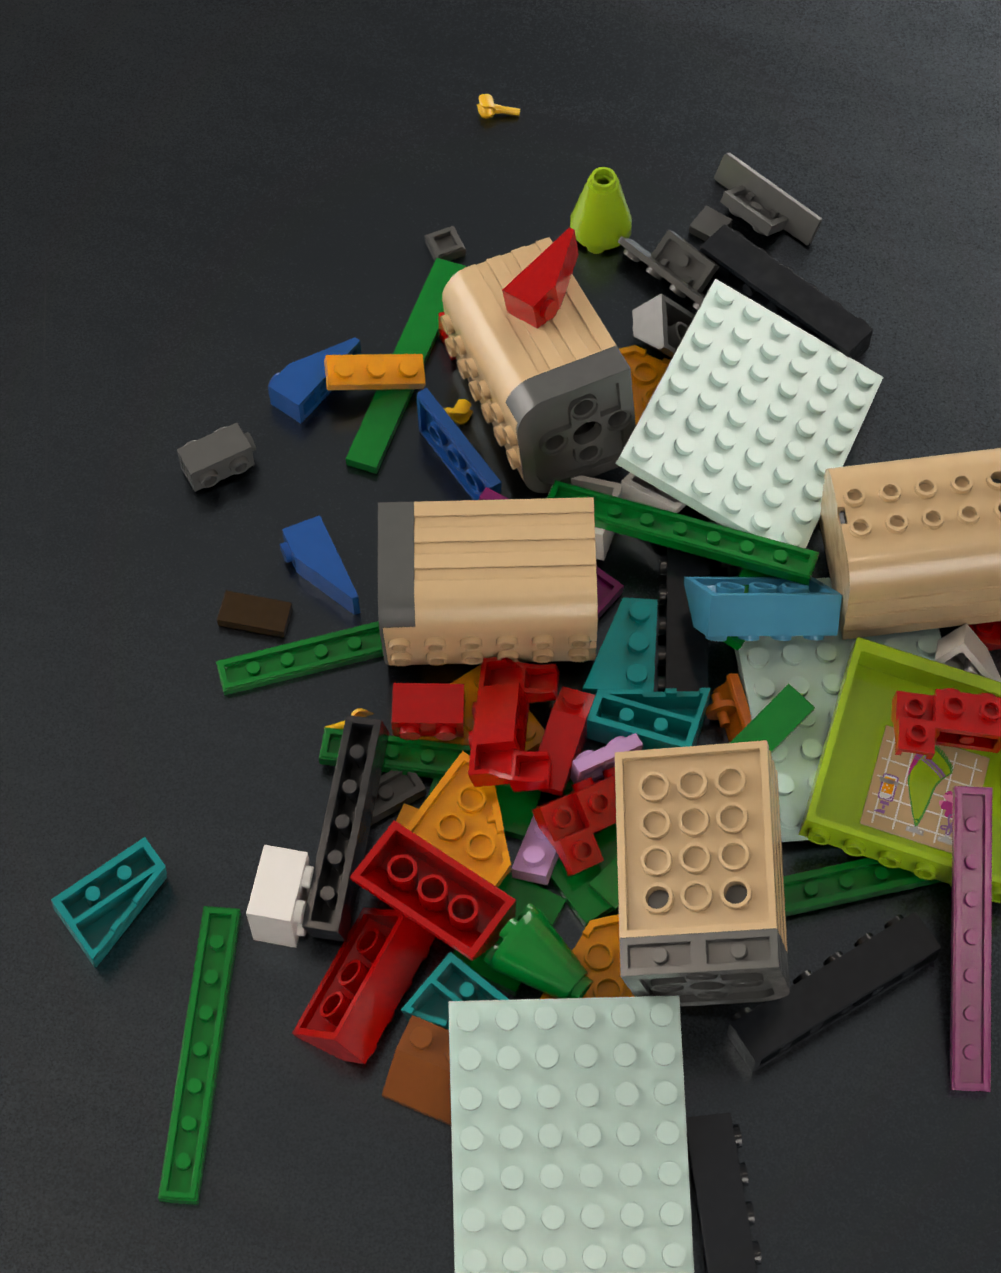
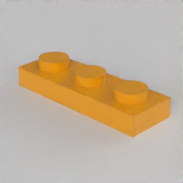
[324,354,426,390]

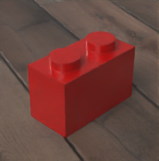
[391,683,465,741]

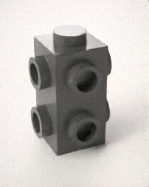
[177,423,256,492]

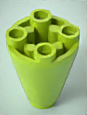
[570,167,632,254]

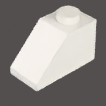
[935,623,1001,682]

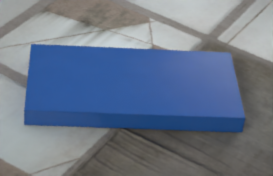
[417,388,501,500]

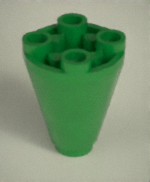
[484,903,593,999]

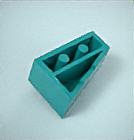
[583,597,658,695]
[587,688,711,750]
[51,837,167,969]
[401,952,509,1030]

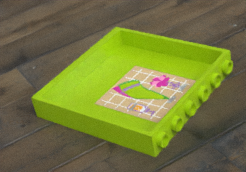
[798,637,1001,903]

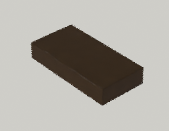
[217,590,293,638]

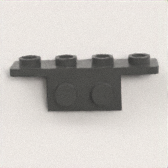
[714,153,822,245]
[617,229,720,311]

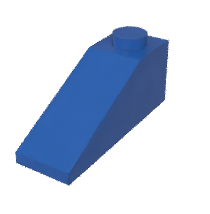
[268,337,362,423]
[279,515,360,615]

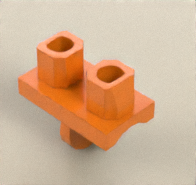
[706,673,752,743]

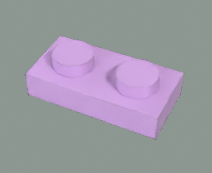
[570,733,643,783]
[511,815,559,885]

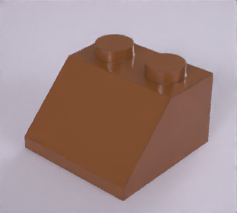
[382,1015,451,1126]

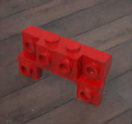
[468,657,559,792]
[891,688,1001,760]
[532,766,616,876]

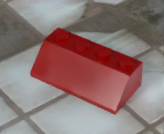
[350,820,516,961]
[292,907,436,1064]

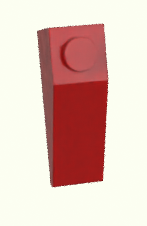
[502,227,579,329]
[538,686,596,797]

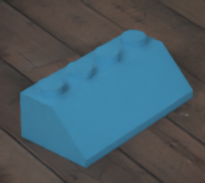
[684,577,842,641]

